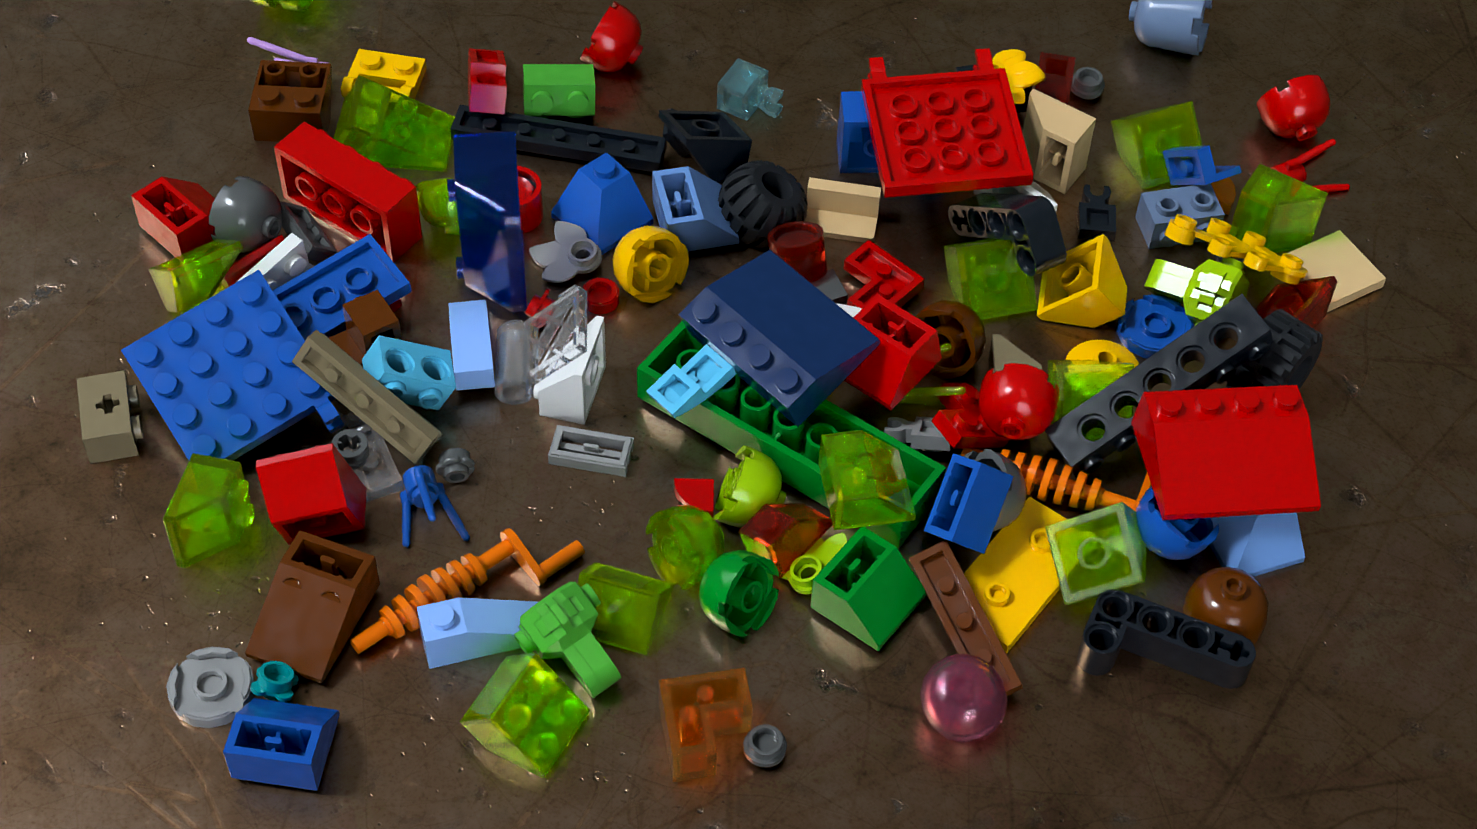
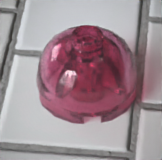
[920,653,1008,743]

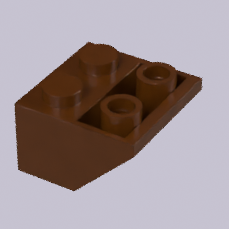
[248,60,332,142]

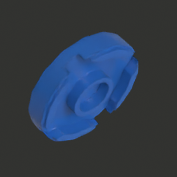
[1116,294,1194,359]

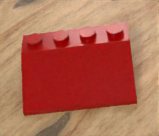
[1131,385,1321,520]

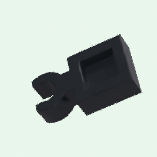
[1077,184,1116,242]

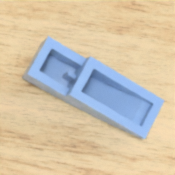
[448,300,495,391]

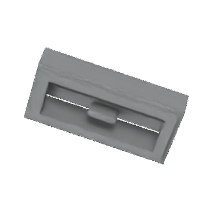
[548,425,634,477]

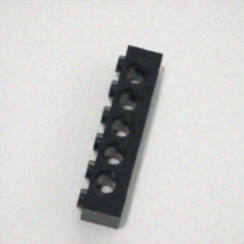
[1045,294,1273,478]

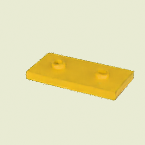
[964,496,1098,654]

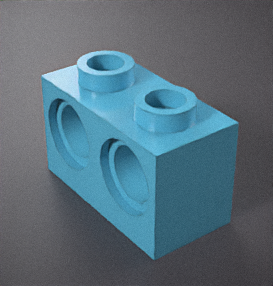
[362,335,456,410]

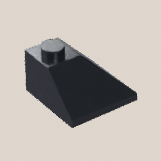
[658,110,753,183]

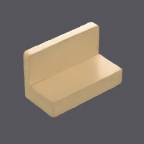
[802,177,882,243]

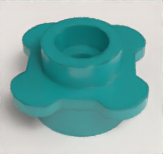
[250,661,299,702]

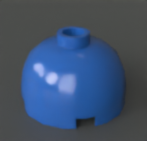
[1135,486,1219,560]

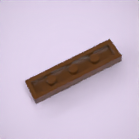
[909,540,1023,707]

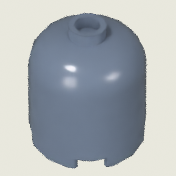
[1129,0,1213,55]

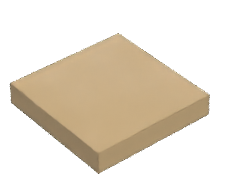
[1287,230,1386,313]

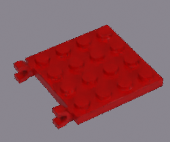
[861,48,1034,198]

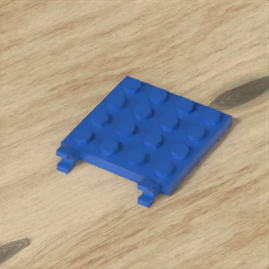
[121,270,345,497]

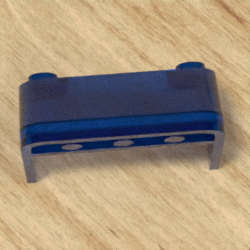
[447,131,527,312]

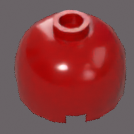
[580,1,644,73]
[1256,75,1330,141]
[979,363,1059,440]

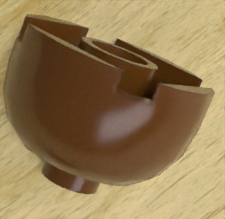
[915,300,986,379]
[1182,567,1269,644]

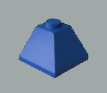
[551,153,654,255]

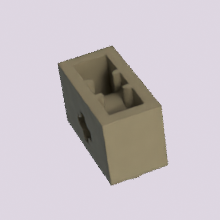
[76,370,144,464]

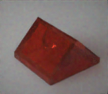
[1255,276,1338,329]

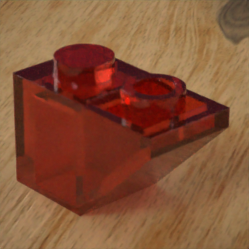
[1035,52,1076,105]

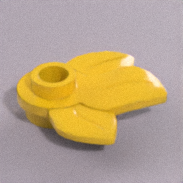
[992,49,1045,104]

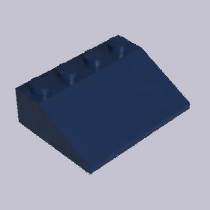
[679,250,881,427]

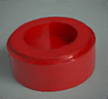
[582,278,619,314]

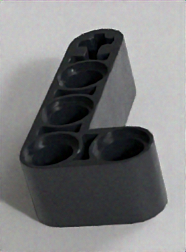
[948,193,1067,277]
[1077,589,1256,689]

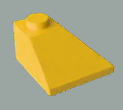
[1037,234,1128,328]

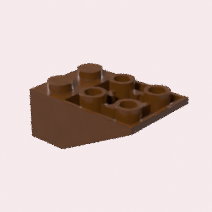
[245,530,380,684]

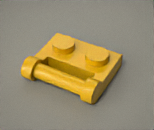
[341,49,427,107]

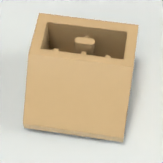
[1023,89,1096,194]

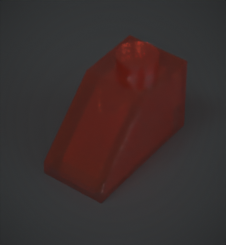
[739,503,834,579]

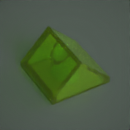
[577,562,673,655]

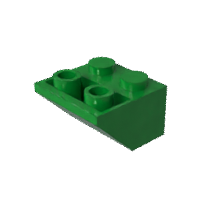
[810,526,926,651]

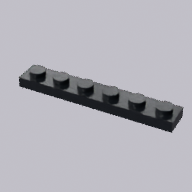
[450,105,667,172]

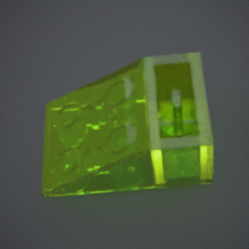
[334,75,455,172]

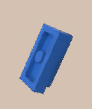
[1162,145,1242,185]

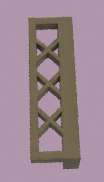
[292,330,443,464]

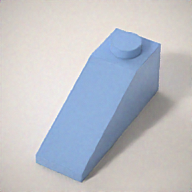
[417,597,538,669]

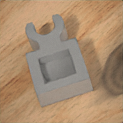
[884,416,951,453]

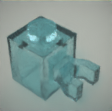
[717,58,783,121]

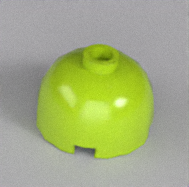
[714,446,786,529]

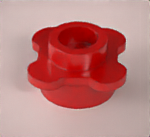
[525,288,557,329]

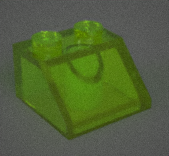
[944,239,1037,320]
[818,430,916,530]
[163,453,255,568]

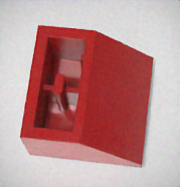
[131,176,218,265]
[844,294,942,410]
[256,443,367,545]

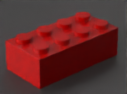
[274,122,422,262]

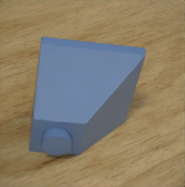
[1209,513,1305,577]

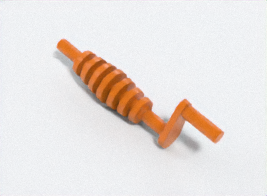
[961,448,1151,525]
[350,528,585,654]

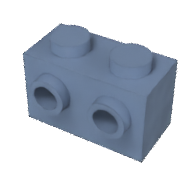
[1135,183,1225,249]

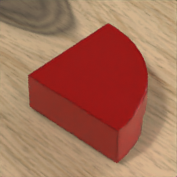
[674,478,714,520]

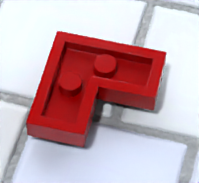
[843,240,925,308]
[931,383,1010,449]

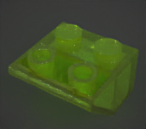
[1229,164,1328,253]
[460,653,590,777]

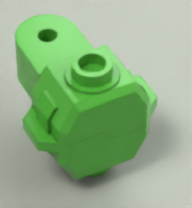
[514,581,621,698]

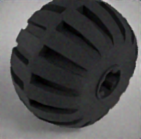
[718,160,808,249]

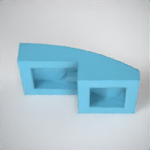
[646,344,736,418]

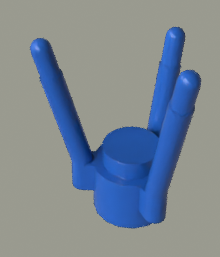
[399,465,470,547]

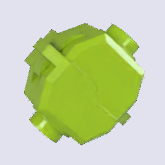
[1144,257,1250,326]

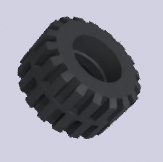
[1226,309,1323,389]

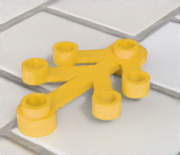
[1164,214,1308,285]

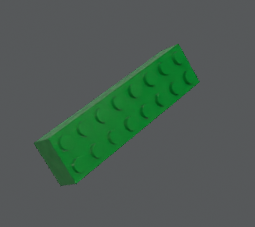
[637,321,946,549]

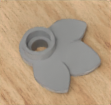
[529,221,602,283]

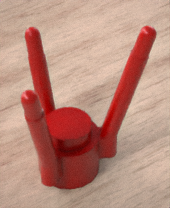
[1268,139,1350,198]

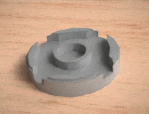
[166,646,254,728]

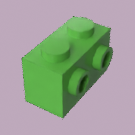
[523,64,596,119]

